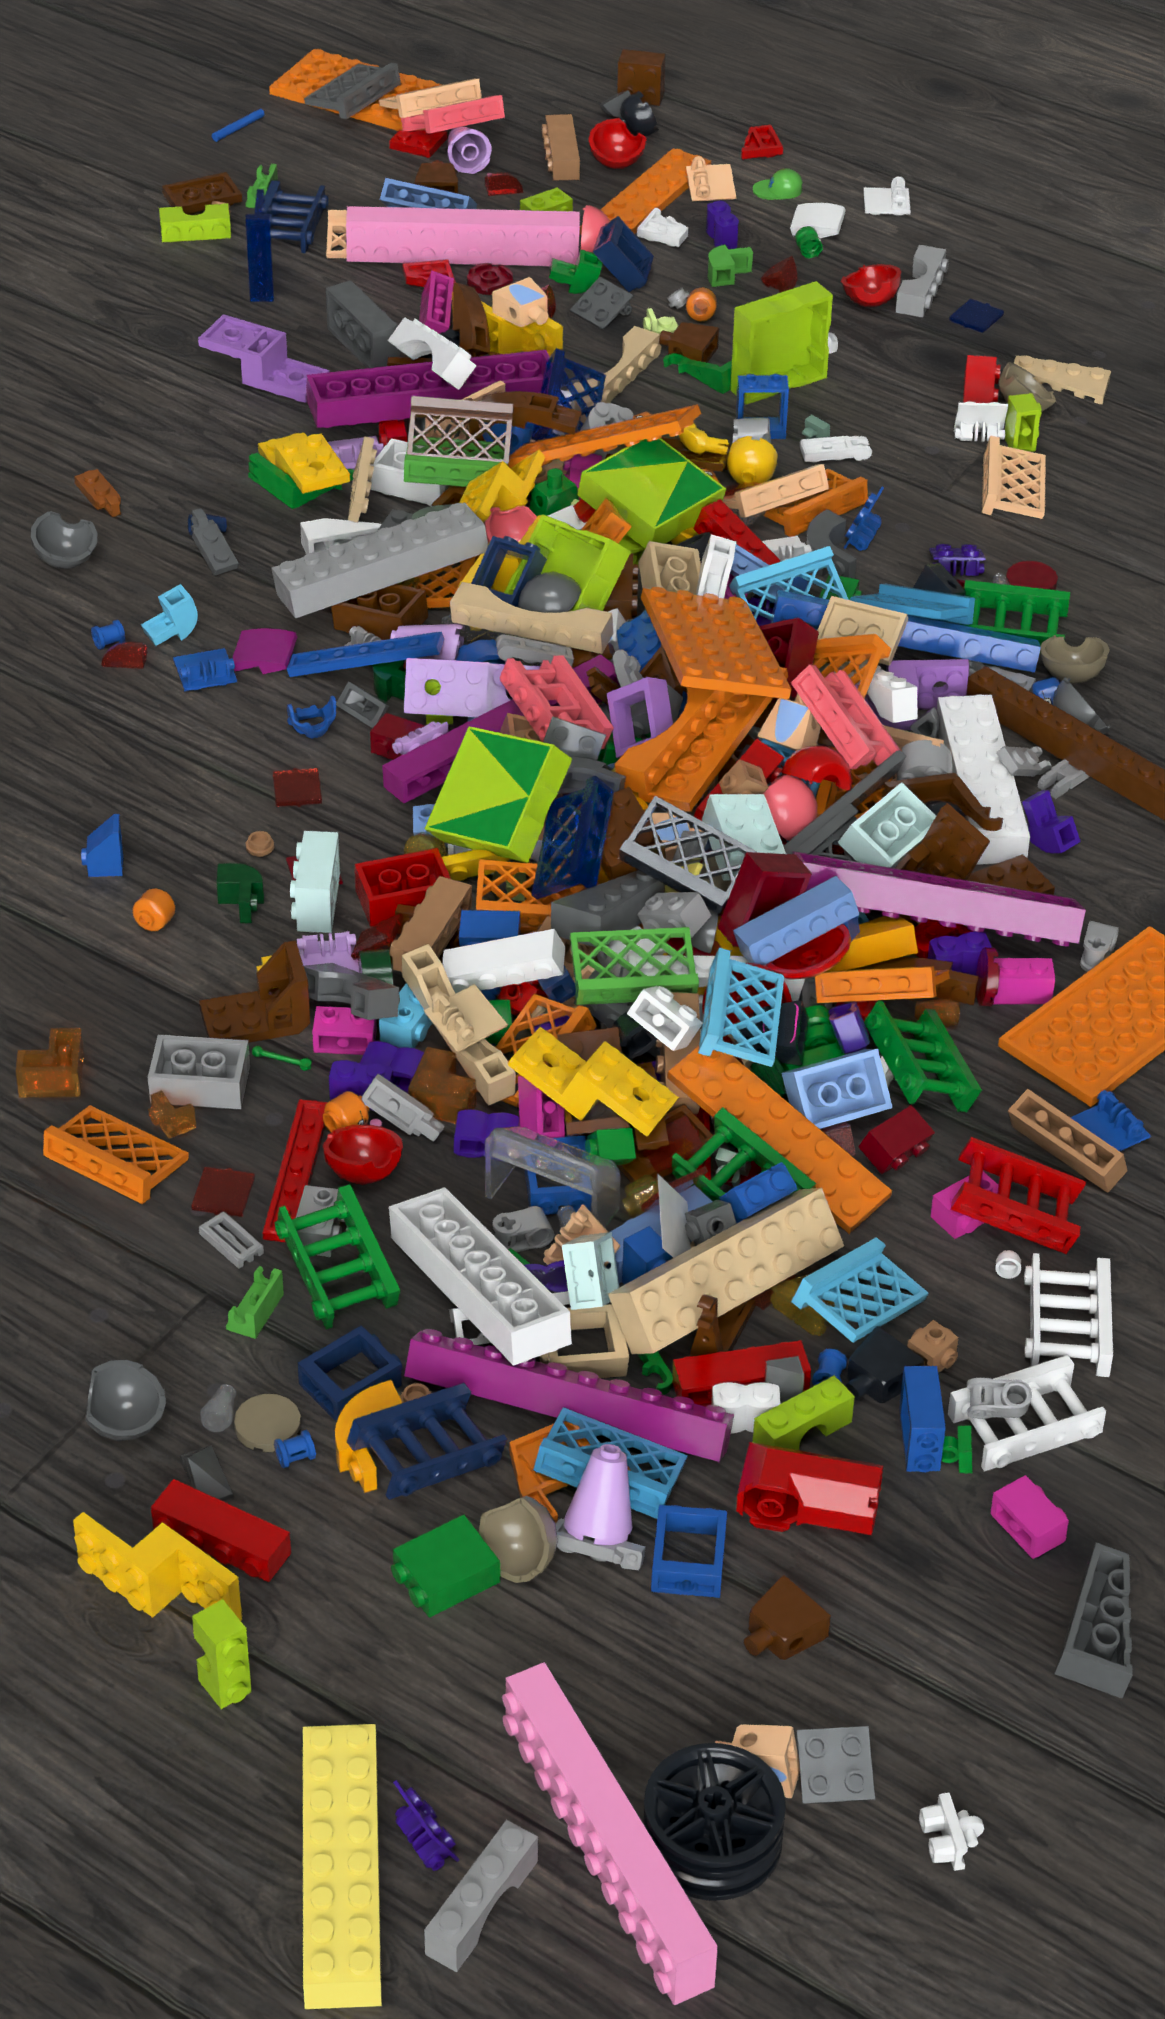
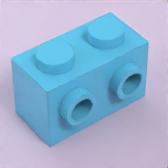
[379,983,432,1048]

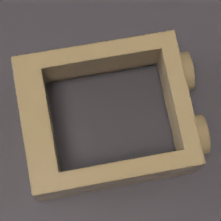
[539,1304,629,1378]

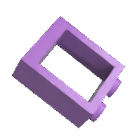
[607,677,673,758]

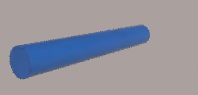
[212,109,265,142]

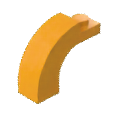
[335,1380,403,1493]

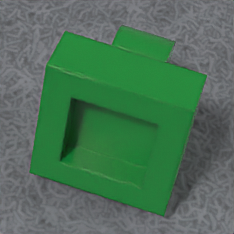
[942,1426,973,1473]

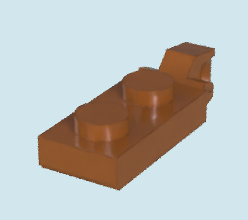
[74,469,121,517]

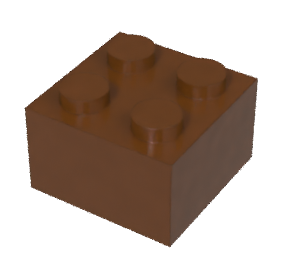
[617,49,666,106]

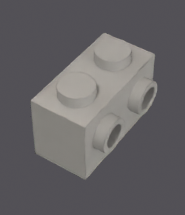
[637,892,712,938]
[296,1185,344,1257]

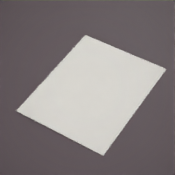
[658,1175,691,1258]

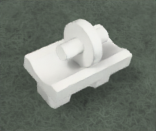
[919,1792,984,1871]

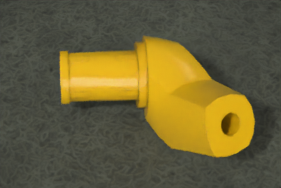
[678,423,728,455]

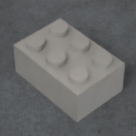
[148,1035,250,1109]

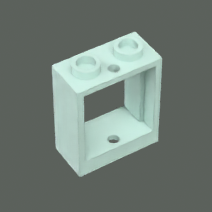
[562,1232,619,1310]

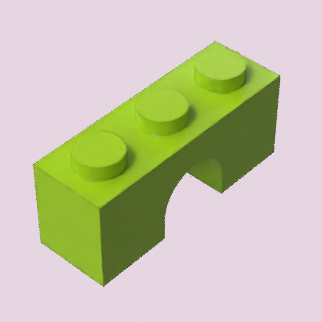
[159,204,231,242]
[753,1375,855,1450]
[192,1599,251,1709]

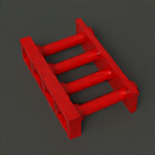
[950,1137,1086,1254]

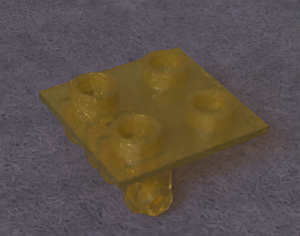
[770,1275,855,1336]

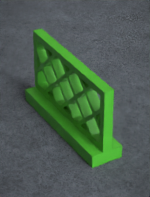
[404,436,507,487]
[570,927,699,1005]

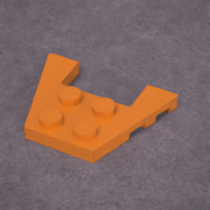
[509,1421,631,1523]

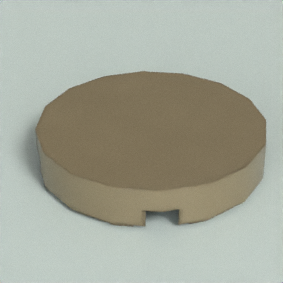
[234,1394,301,1452]

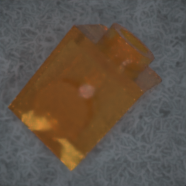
[148,1090,196,1139]

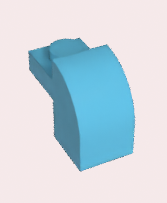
[141,584,198,646]

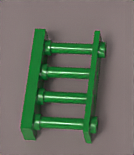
[959,580,1070,654]
[864,1000,982,1112]
[672,1107,816,1202]
[275,1184,400,1330]

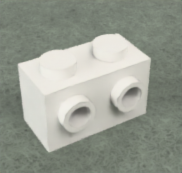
[627,986,703,1051]

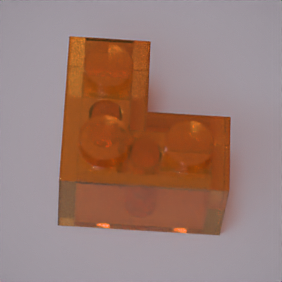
[16,1028,84,1098]
[408,1047,476,1124]

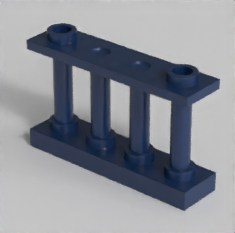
[251,180,329,253]
[347,1383,507,1500]

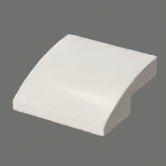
[790,203,846,238]

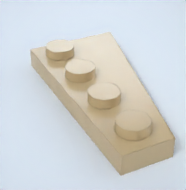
[1014,355,1111,405]
[348,436,377,523]

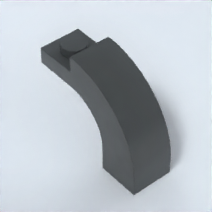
[806,509,857,579]
[557,756,626,799]

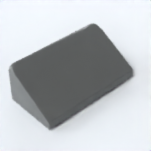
[765,1356,804,1404]

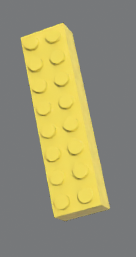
[303,1724,382,2009]

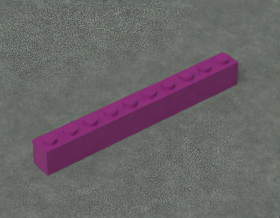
[382,655,620,803]
[404,1329,734,1462]

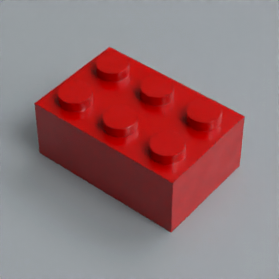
[354,848,451,927]

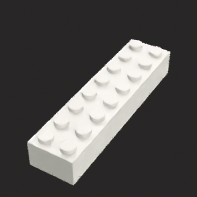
[937,694,1030,865]
[389,1187,571,1365]

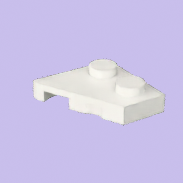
[637,208,688,247]

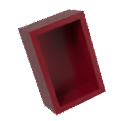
[717,852,812,947]

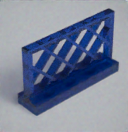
[246,189,274,302]
[532,348,606,441]
[532,776,614,900]

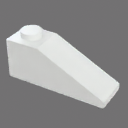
[300,518,382,554]

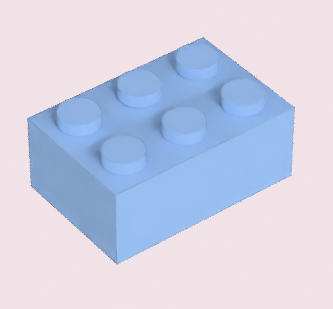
[782,1049,893,1129]

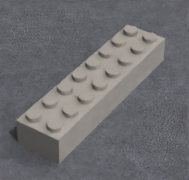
[271,502,488,618]

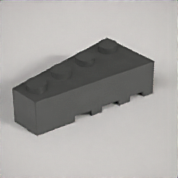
[551,870,665,948]
[1055,1543,1133,1698]

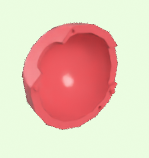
[581,205,610,253]
[483,506,537,544]
[763,775,818,841]

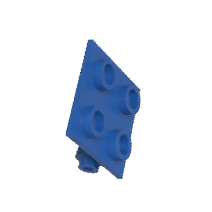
[843,487,884,551]
[173,648,237,691]
[1070,1090,1151,1151]

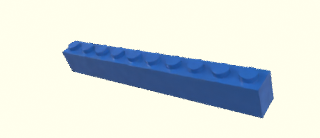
[772,590,1041,673]

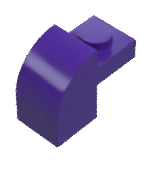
[1022,790,1081,853]

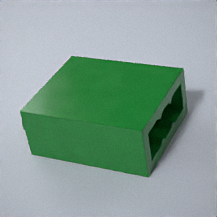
[391,1515,500,1618]

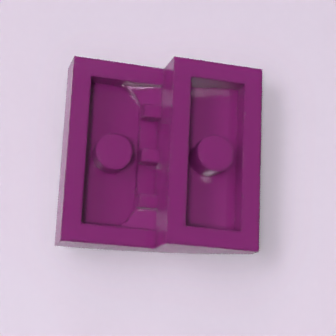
[232,628,298,674]

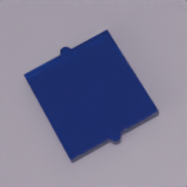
[949,299,1004,333]

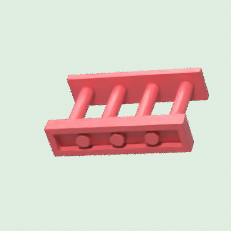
[401,95,505,133]

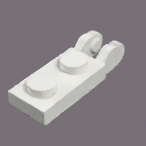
[800,436,872,462]

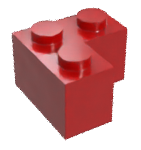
[963,355,1001,403]

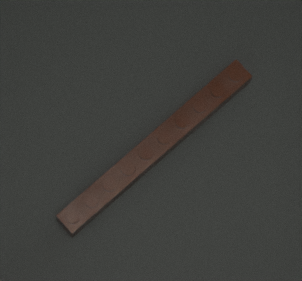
[967,666,1165,821]

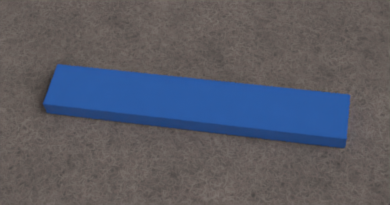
[287,631,445,677]

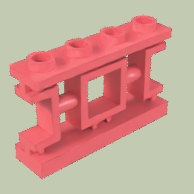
[500,655,614,749]
[791,664,901,769]

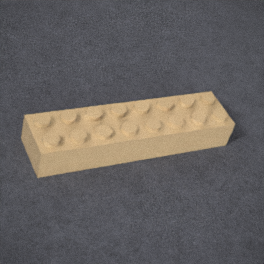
[608,1188,844,1354]

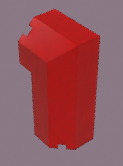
[736,1442,884,1535]

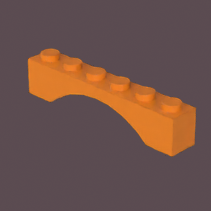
[614,687,732,795]

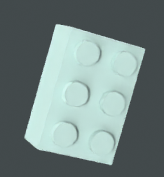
[838,782,936,868]
[702,794,786,880]
[290,831,340,933]

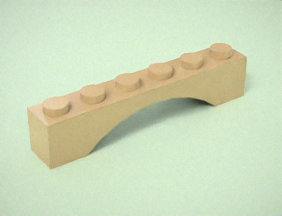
[566,326,661,423]
[450,582,613,654]
[402,944,516,1106]

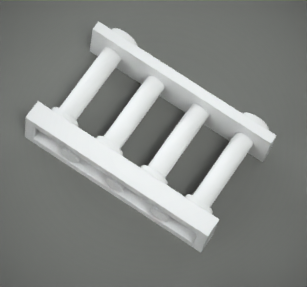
[1024,1253,1113,1377]
[948,1355,1106,1471]

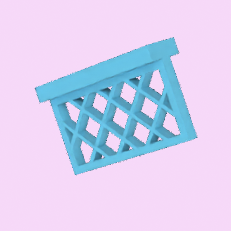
[729,546,849,623]
[698,948,784,1067]
[791,1237,929,1343]

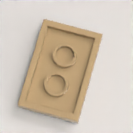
[817,596,908,666]

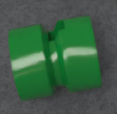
[805,1005,840,1051]

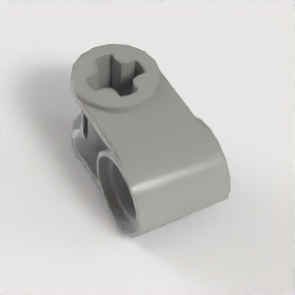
[1080,921,1119,972]
[492,1206,555,1252]
[967,1378,1032,1419]

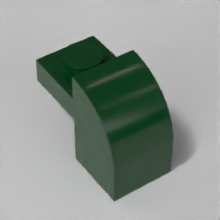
[373,660,406,702]
[217,863,264,923]
[358,949,393,985]

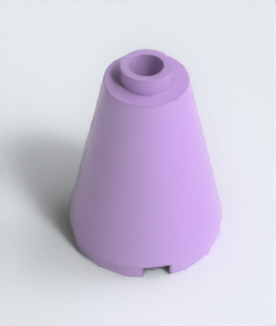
[447,126,492,174]
[390,624,465,661]
[564,1444,633,1545]

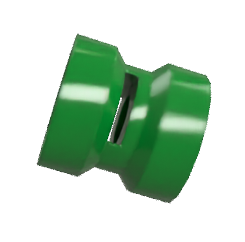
[795,226,823,258]

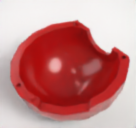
[589,118,646,169]
[841,264,902,307]
[781,746,853,791]
[323,1124,403,1185]

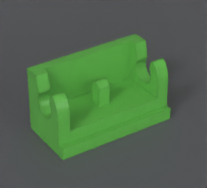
[246,164,278,208]
[226,1266,284,1339]

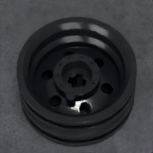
[643,1743,786,1901]

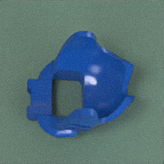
[287,696,336,738]

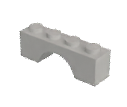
[896,245,949,317]
[424,1820,538,1972]

